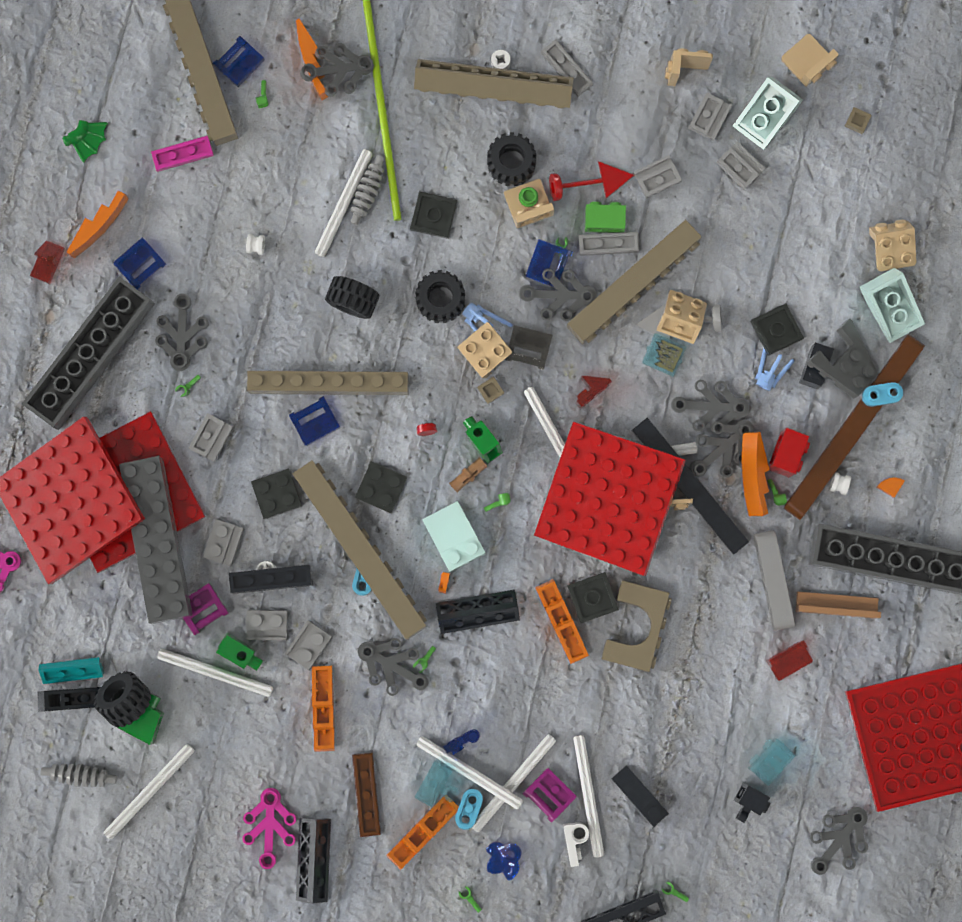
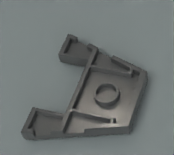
[806,318,878,399]

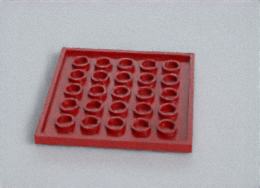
[90,411,206,573]
[0,416,145,584]
[534,422,686,576]
[845,663,962,812]

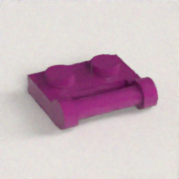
[183,583,229,635]
[522,767,577,823]

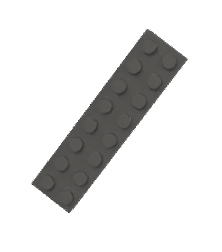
[22,277,155,430]
[119,456,193,624]
[808,524,962,595]

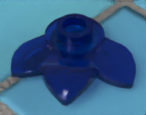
[486,842,522,881]

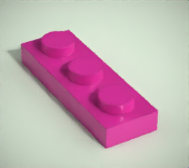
[151,135,214,172]

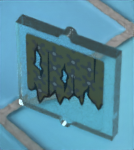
[642,333,686,377]

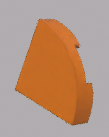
[876,477,905,498]
[438,572,450,594]

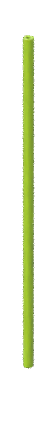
[362,0,402,221]

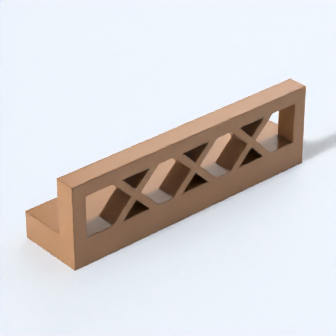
[795,592,881,619]

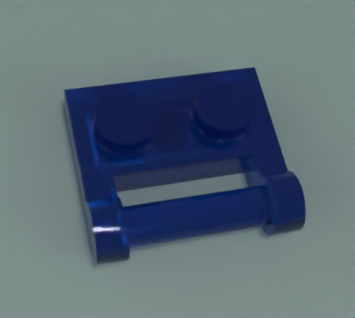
[212,36,265,87]
[113,237,167,290]
[525,239,573,287]
[289,396,341,446]
[443,729,480,755]

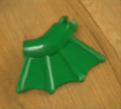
[62,120,108,163]

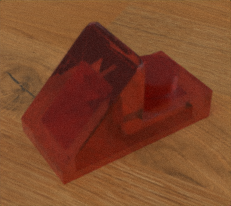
[30,241,65,284]
[575,376,612,410]

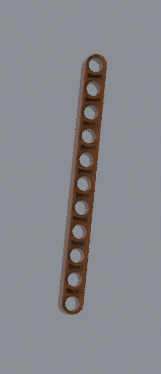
[783,334,925,520]

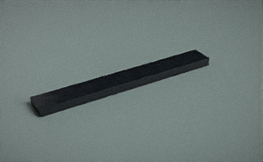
[631,417,749,555]

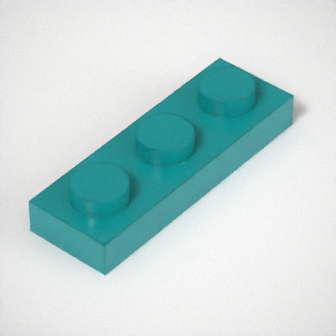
[38,657,104,684]

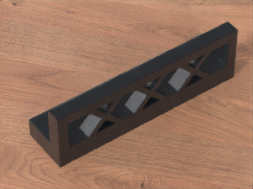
[229,565,314,594]
[436,589,520,634]
[296,818,331,903]
[581,890,666,922]

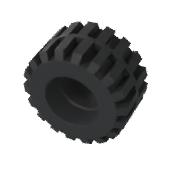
[487,132,537,186]
[415,270,465,323]
[325,276,380,319]
[94,671,151,727]

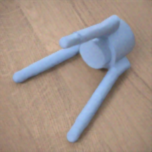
[462,303,513,332]
[755,348,794,391]

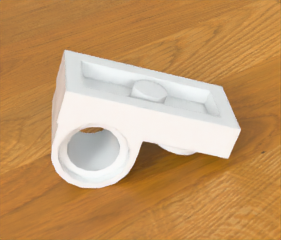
[563,822,589,867]

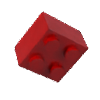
[768,427,810,478]

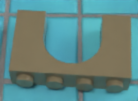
[601,580,672,672]

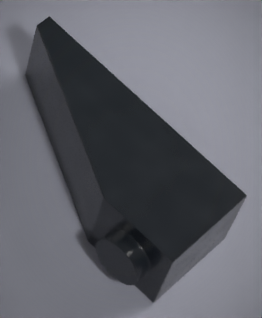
[38,687,100,712]
[611,765,669,827]

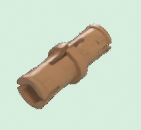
[449,457,487,493]

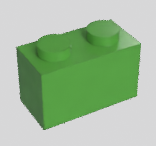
[585,202,626,233]

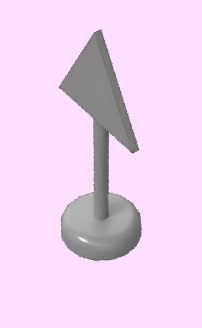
[635,304,722,342]

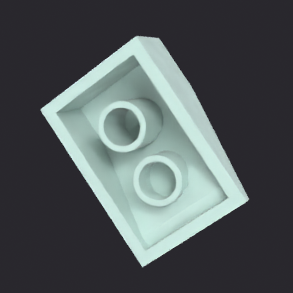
[733,77,803,150]
[860,268,925,343]
[422,501,485,573]

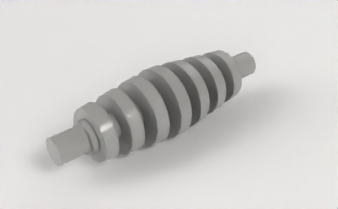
[350,156,384,225]
[40,764,117,787]

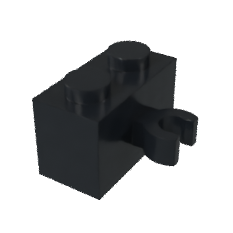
[799,342,834,390]
[734,783,771,823]

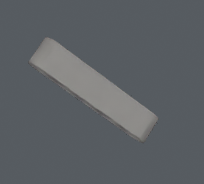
[754,530,795,631]

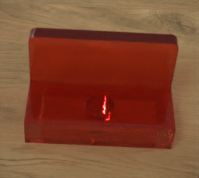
[766,640,813,681]

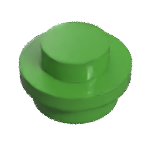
[519,187,538,207]

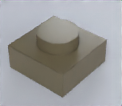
[845,107,872,134]
[477,376,504,404]

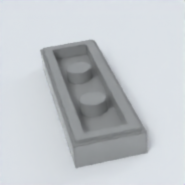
[541,39,593,97]
[578,232,639,256]

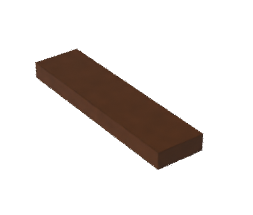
[352,753,381,837]

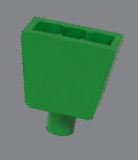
[463,416,503,464]
[216,632,263,671]
[117,693,164,745]

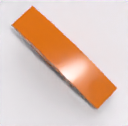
[296,19,328,100]
[66,191,129,258]
[742,432,770,516]
[535,579,589,664]
[312,666,335,752]
[386,794,459,870]

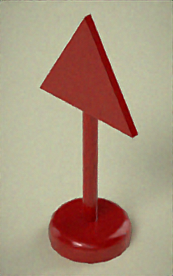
[549,161,634,201]

